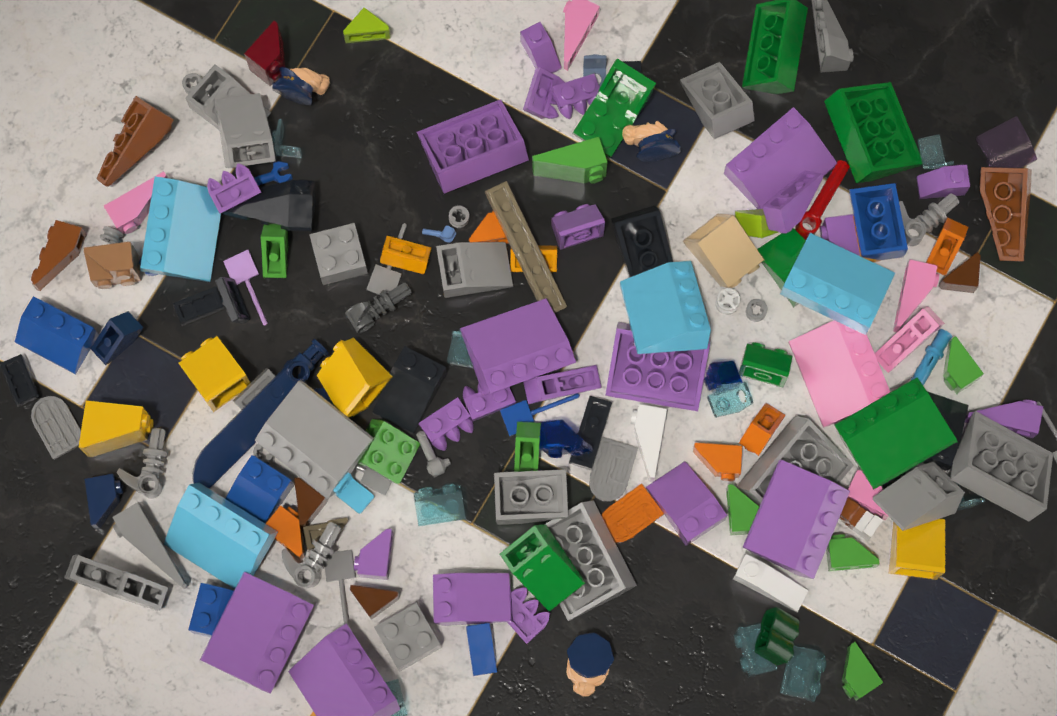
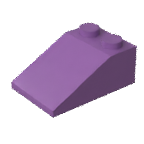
[646,461,728,546]
[433,573,512,626]

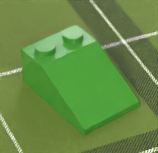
[532,137,607,183]

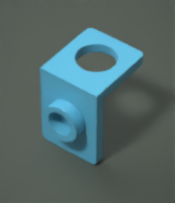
[333,472,374,514]

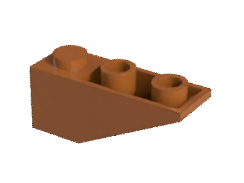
[31,220,87,291]

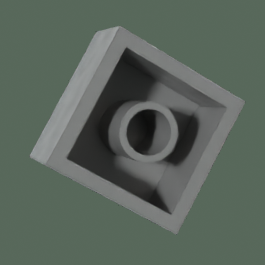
[309,223,368,285]
[374,603,441,672]

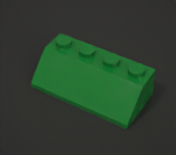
[742,0,808,94]

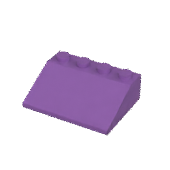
[417,99,529,193]
[724,107,837,209]
[460,299,576,395]
[605,322,710,411]
[743,460,850,579]
[200,572,314,694]
[288,623,400,716]

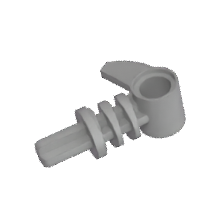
[899,193,959,246]
[117,428,167,499]
[282,522,341,588]

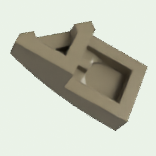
[302,517,348,552]

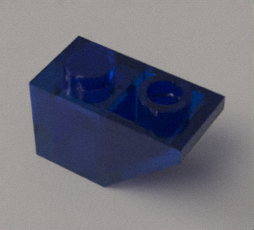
[704,361,742,396]
[539,420,593,458]

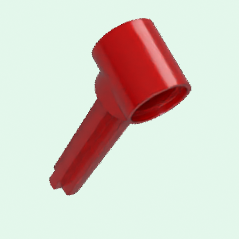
[795,160,850,240]

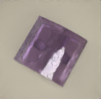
[976,116,1037,168]

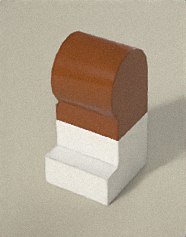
[839,498,883,541]

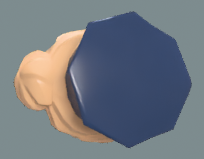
[272,67,330,105]
[622,121,681,162]
[567,633,614,697]

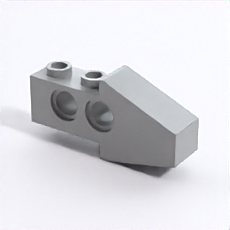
[64,555,168,611]

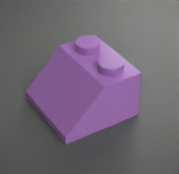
[551,204,605,250]

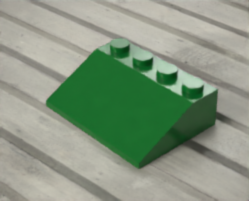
[824,82,924,183]
[834,378,958,490]

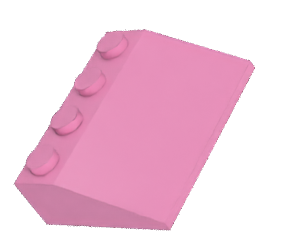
[788,320,891,428]

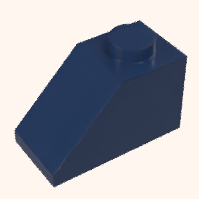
[90,311,143,365]
[85,474,123,529]

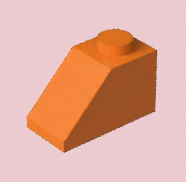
[469,211,509,244]
[926,218,968,276]
[739,403,786,456]
[693,443,742,481]
[266,505,305,560]

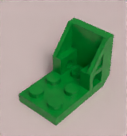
[572,59,656,158]

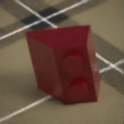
[244,21,285,86]

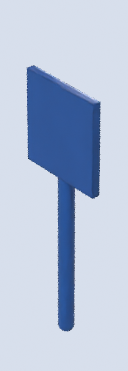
[500,394,580,436]

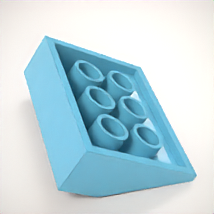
[140,176,221,282]
[780,233,895,335]
[620,261,711,354]
[164,483,278,589]

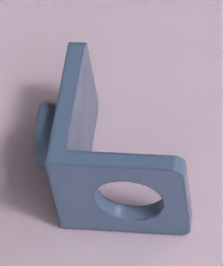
[583,54,607,87]

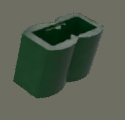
[755,607,799,666]

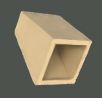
[683,214,764,288]

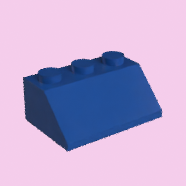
[849,183,908,260]
[15,296,99,375]

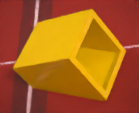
[179,336,250,412]
[317,338,393,418]
[78,401,153,457]
[888,519,945,580]

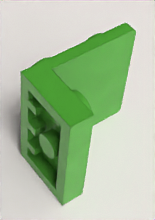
[358,419,420,484]

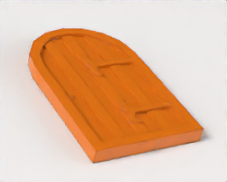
[602,484,664,543]

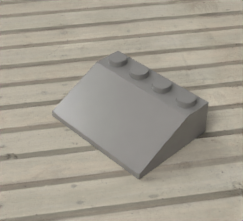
[255,380,374,499]
[950,411,1053,521]
[736,416,854,507]
[544,501,637,621]

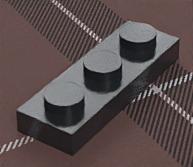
[569,396,612,471]

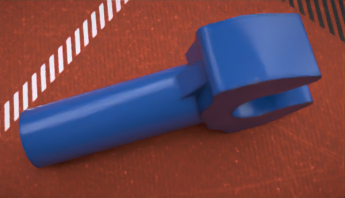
[253,162,292,185]

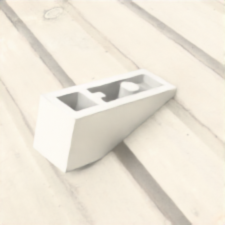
[630,404,667,482]
[733,554,808,612]

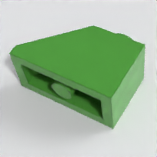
[261,224,288,278]
[943,336,984,394]
[514,422,541,472]
[726,484,759,536]
[826,534,880,571]
[842,642,883,701]

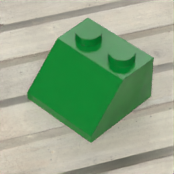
[738,342,793,388]

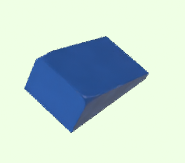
[466,623,497,676]

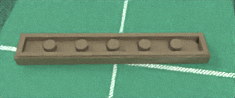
[485,181,567,313]

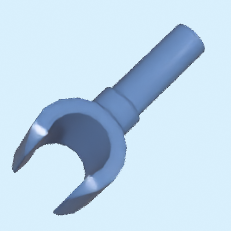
[422,226,456,243]

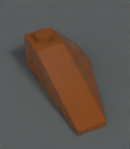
[96,96,174,187]
[980,167,1032,261]

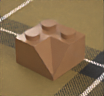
[84,242,141,289]

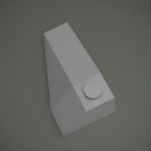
[811,0,853,73]

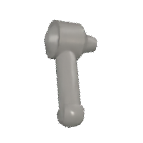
[416,431,451,478]

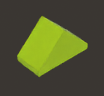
[343,8,390,43]
[735,209,778,238]

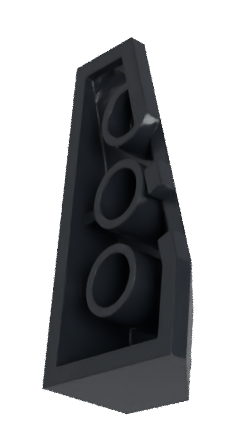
[222,180,316,231]

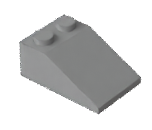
[680,62,754,139]
[494,470,568,525]

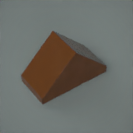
[938,252,981,293]
[294,478,327,528]
[350,585,400,620]

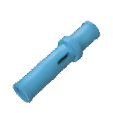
[910,329,953,386]

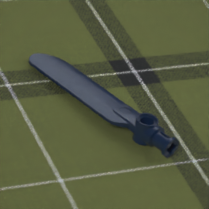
[192,339,329,488]

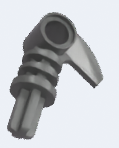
[345,283,412,334]

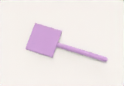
[223,250,267,325]

